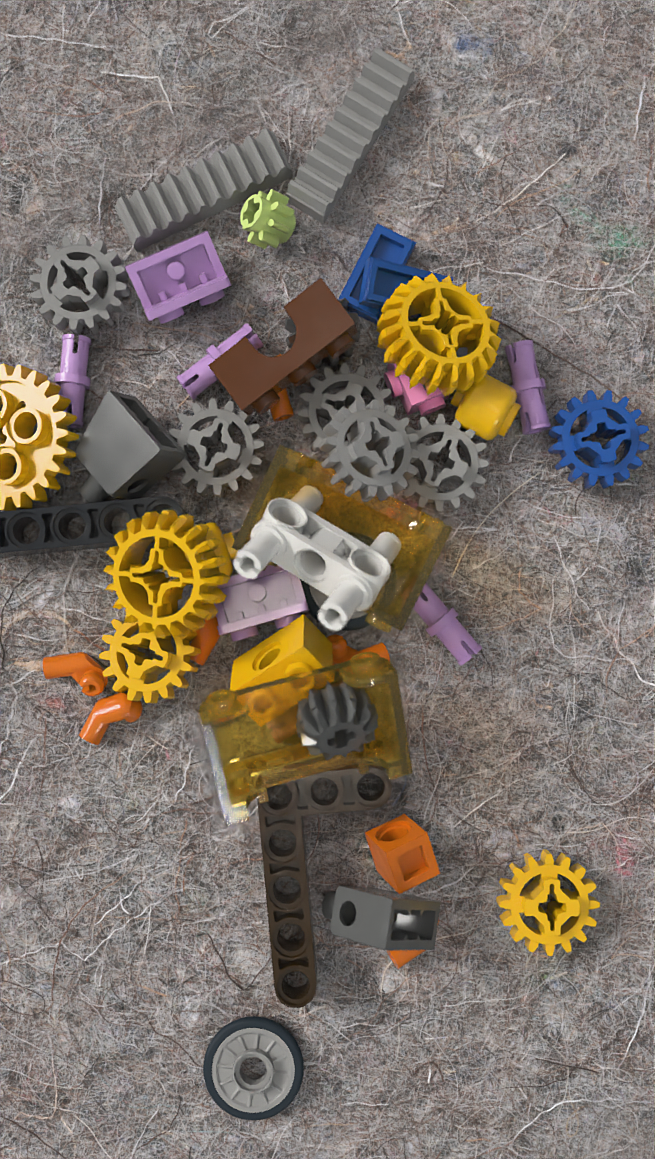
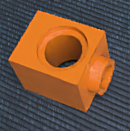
[365,814,440,894]

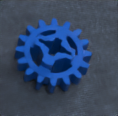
[548,390,649,489]

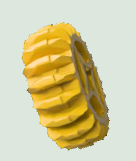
[376,273,502,397]
[102,510,231,638]

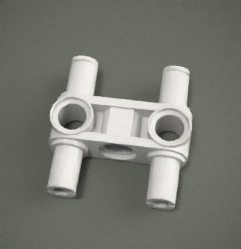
[234,485,402,631]

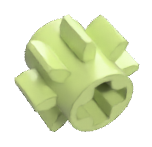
[240,189,296,249]

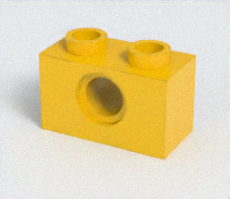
[229,614,333,723]

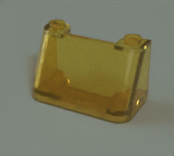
[231,444,453,633]
[198,652,413,827]

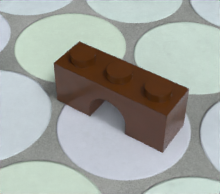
[208,278,358,415]

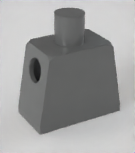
[76,390,187,503]
[322,885,441,951]

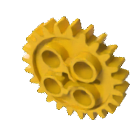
[0,363,79,511]

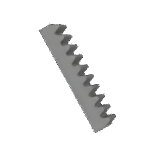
[286,48,415,224]
[114,128,292,252]

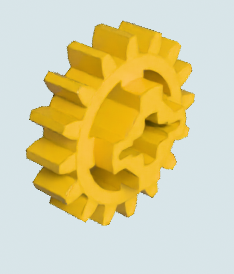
[99,609,201,704]
[496,849,600,956]

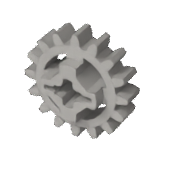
[29,234,130,336]
[298,363,396,457]
[168,398,265,498]
[319,399,421,502]
[392,414,489,514]

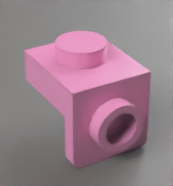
[384,363,450,416]

